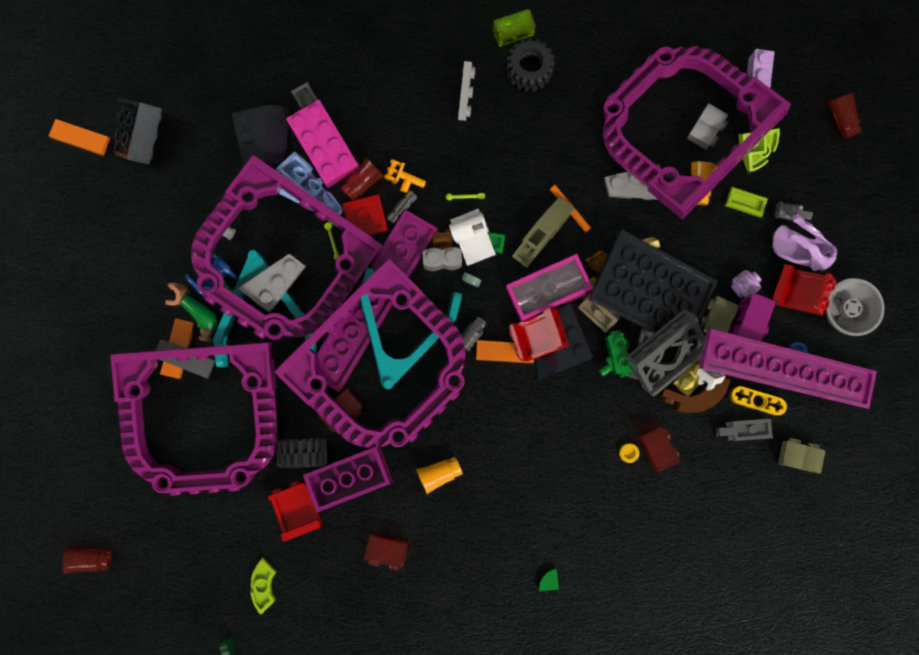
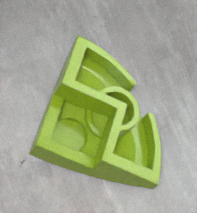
[738,129,780,172]

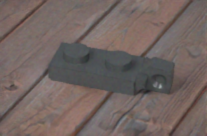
[716,419,773,441]

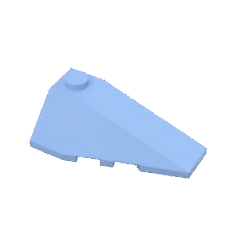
[276,152,344,215]

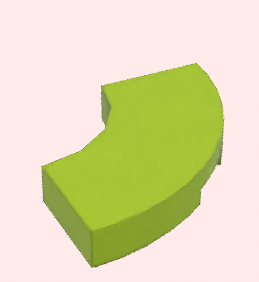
[250,557,277,614]

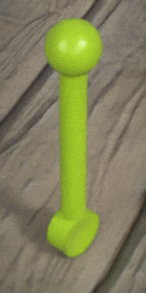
[446,193,485,201]
[324,223,340,260]

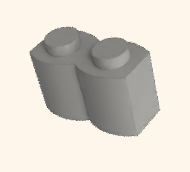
[687,104,728,150]
[423,247,462,271]

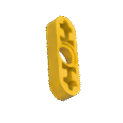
[729,386,787,415]

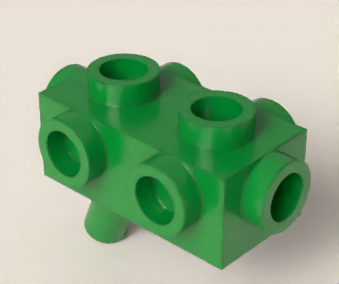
[599,330,632,377]

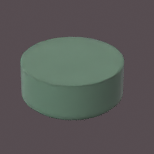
[462,272,481,287]

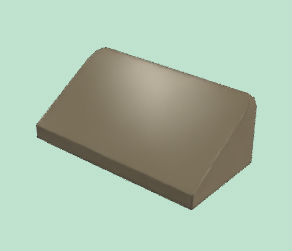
[578,294,620,333]

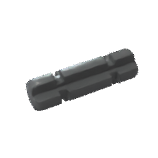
[387,191,417,224]

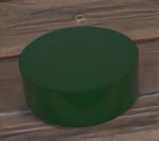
[220,637,236,655]

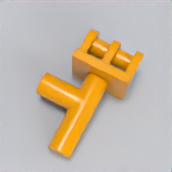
[384,160,426,193]

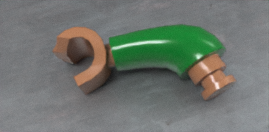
[165,283,219,342]

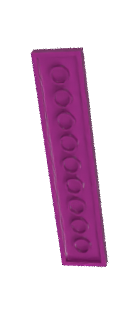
[315,210,438,392]
[699,329,877,409]

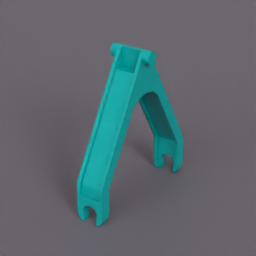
[213,250,317,367]
[360,268,462,389]

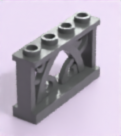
[625,309,705,396]

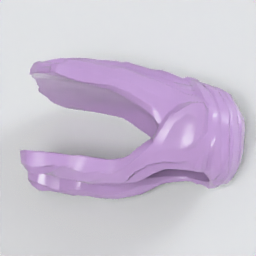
[772,214,837,271]

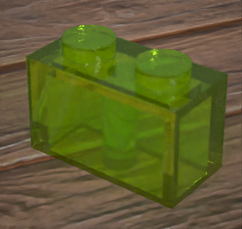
[493,9,535,47]

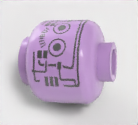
[731,270,761,298]

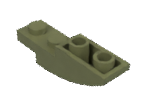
[512,197,575,268]

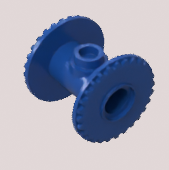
[185,252,238,296]

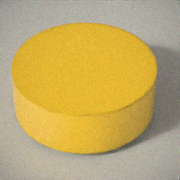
[619,443,639,463]

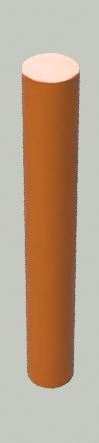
[550,185,591,233]

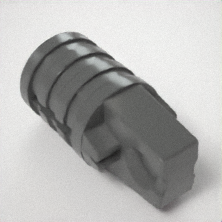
[775,201,813,222]
[461,317,486,352]

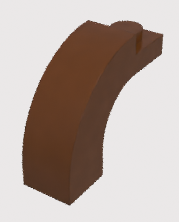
[659,378,731,413]

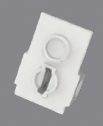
[449,209,496,266]

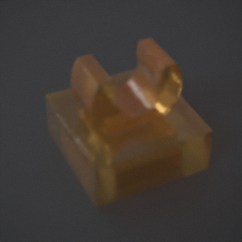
[433,229,452,250]
[585,250,608,275]

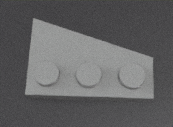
[458,61,475,121]
[604,164,660,200]
[238,254,306,312]

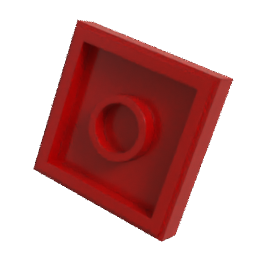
[342,194,388,236]

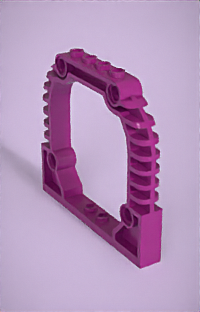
[603,46,791,220]
[191,155,382,341]
[275,259,465,448]
[111,342,278,496]

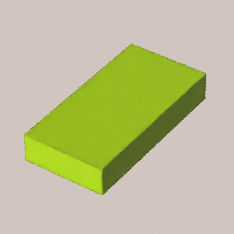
[725,187,768,217]

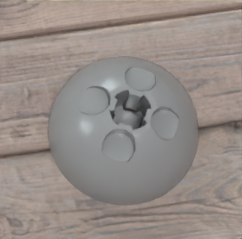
[825,278,884,336]

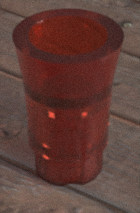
[827,93,861,139]
[341,157,384,200]
[63,546,112,574]

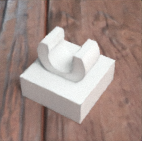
[696,368,725,391]

